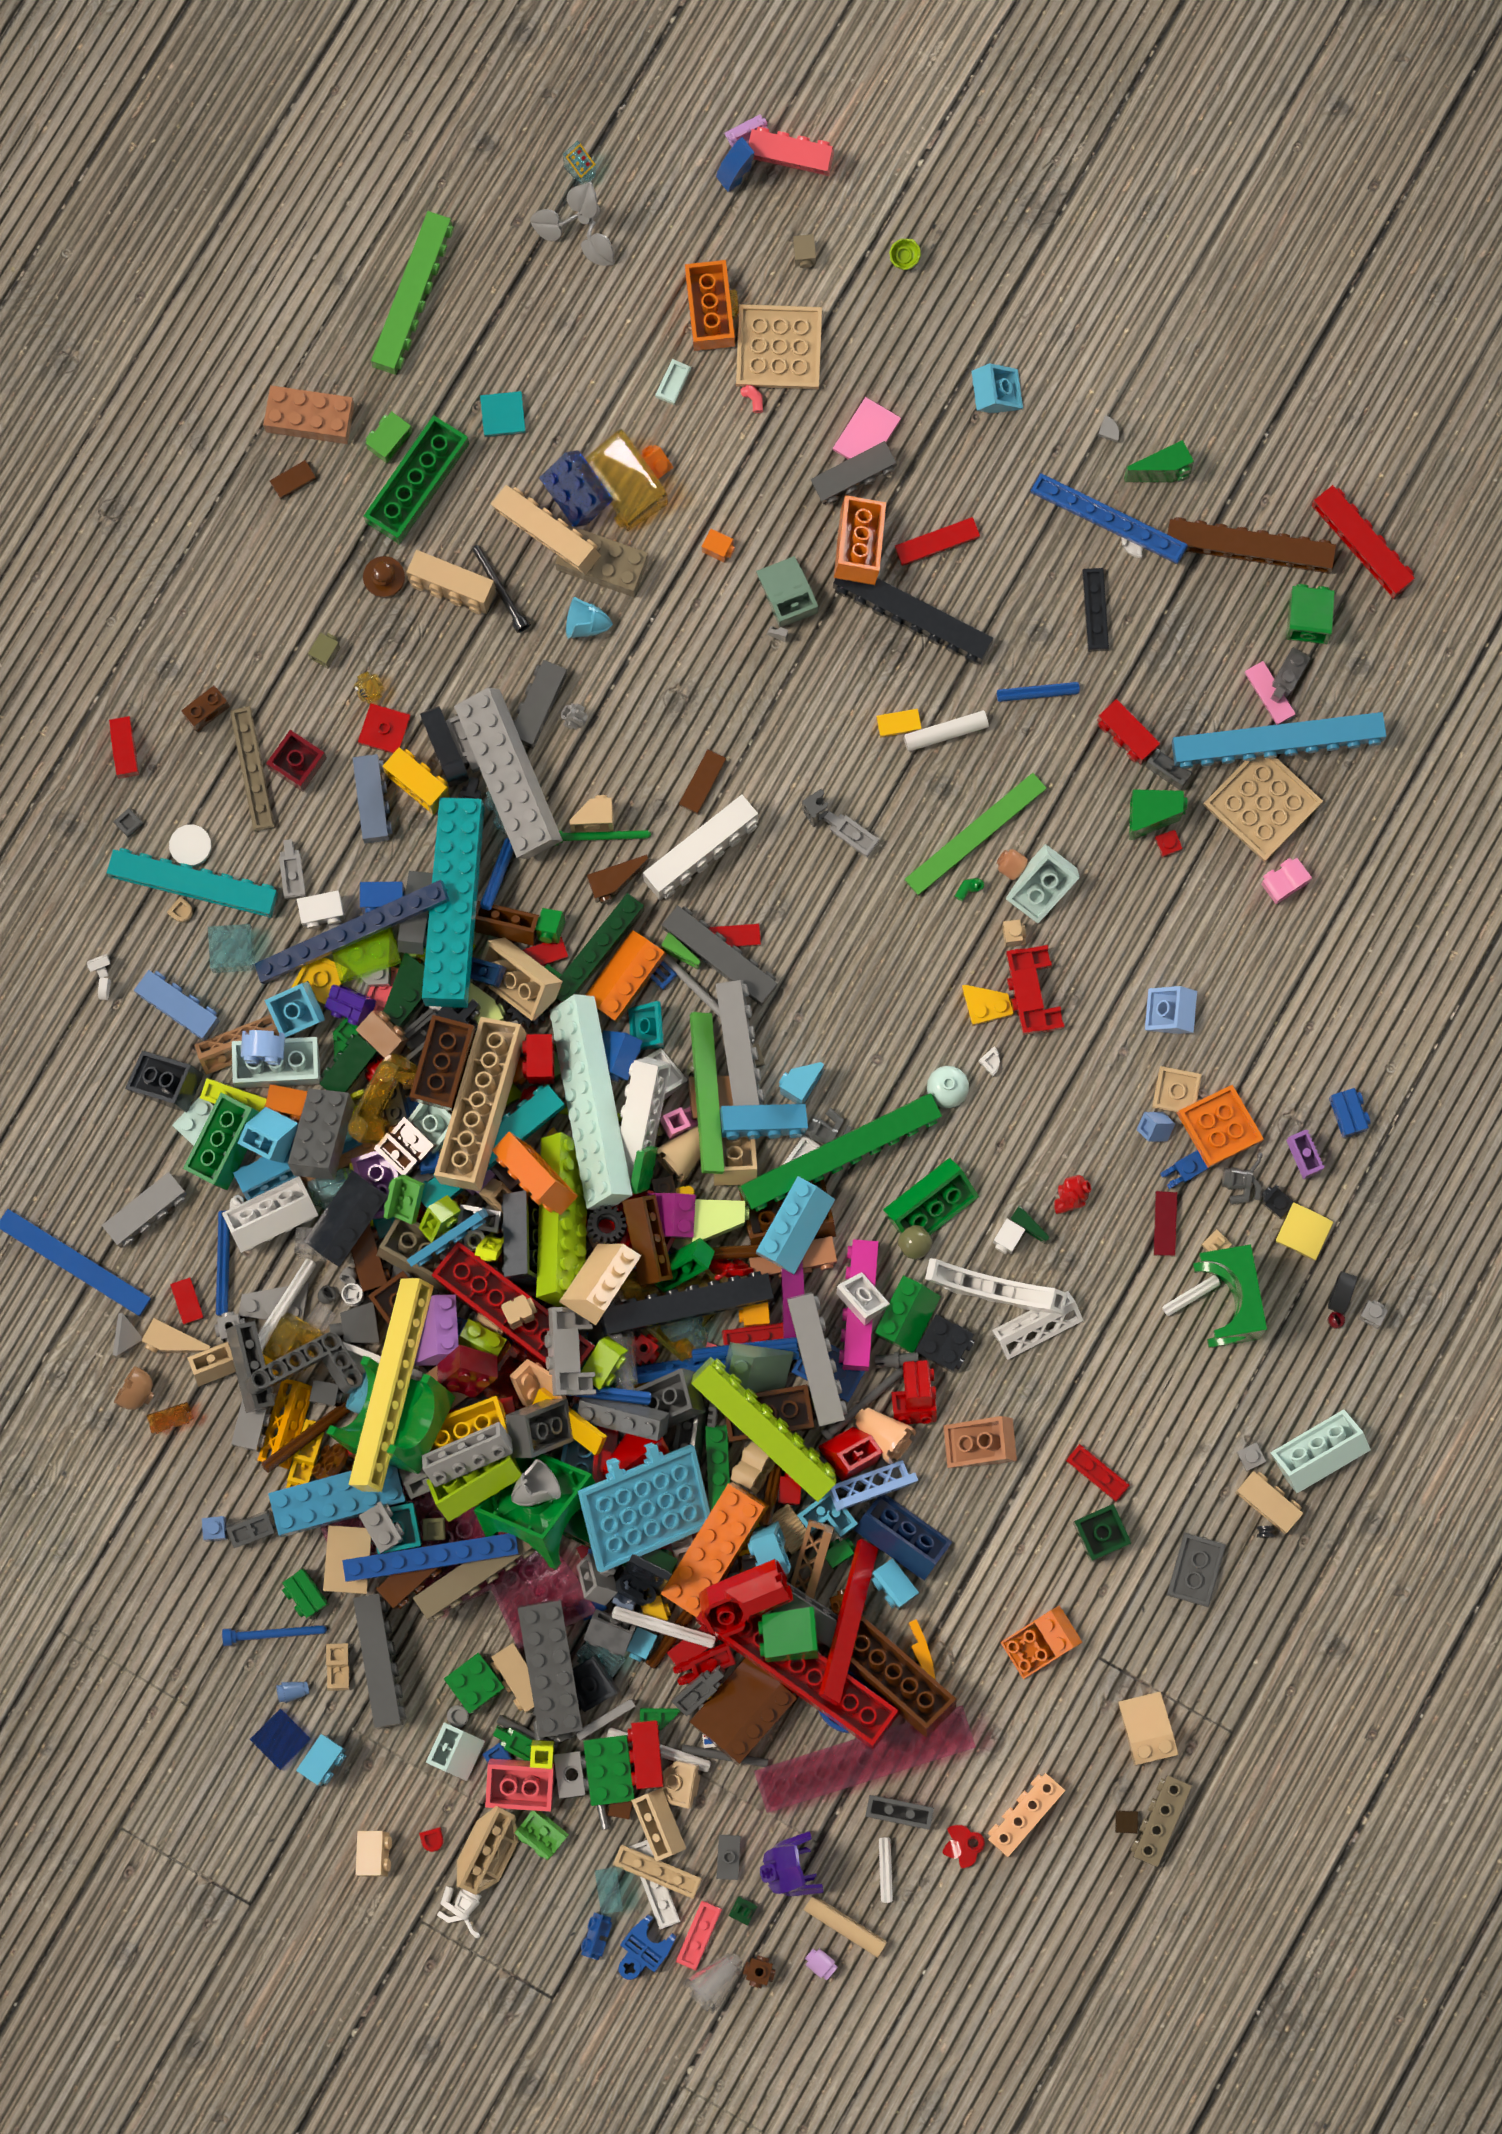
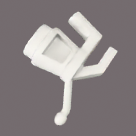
[437,1886,482,1938]

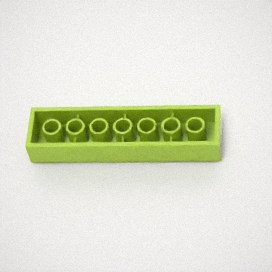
[536,1132,587,1307]
[691,1357,836,1502]

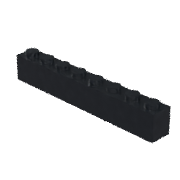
[833,578,993,664]
[600,1271,774,1337]

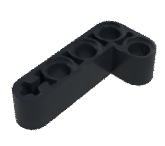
[420,706,469,788]

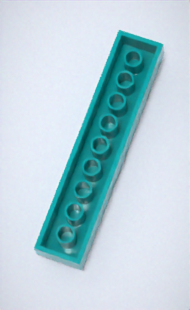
[422,798,485,1008]

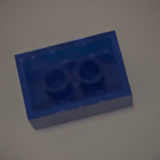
[539,450,614,527]

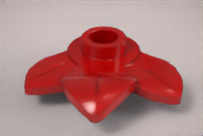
[942,1825,985,1868]

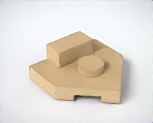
[662,1760,700,1809]

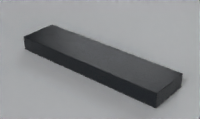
[1082,568,1109,652]

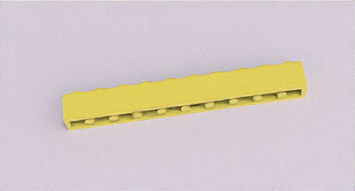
[348,1278,434,1492]

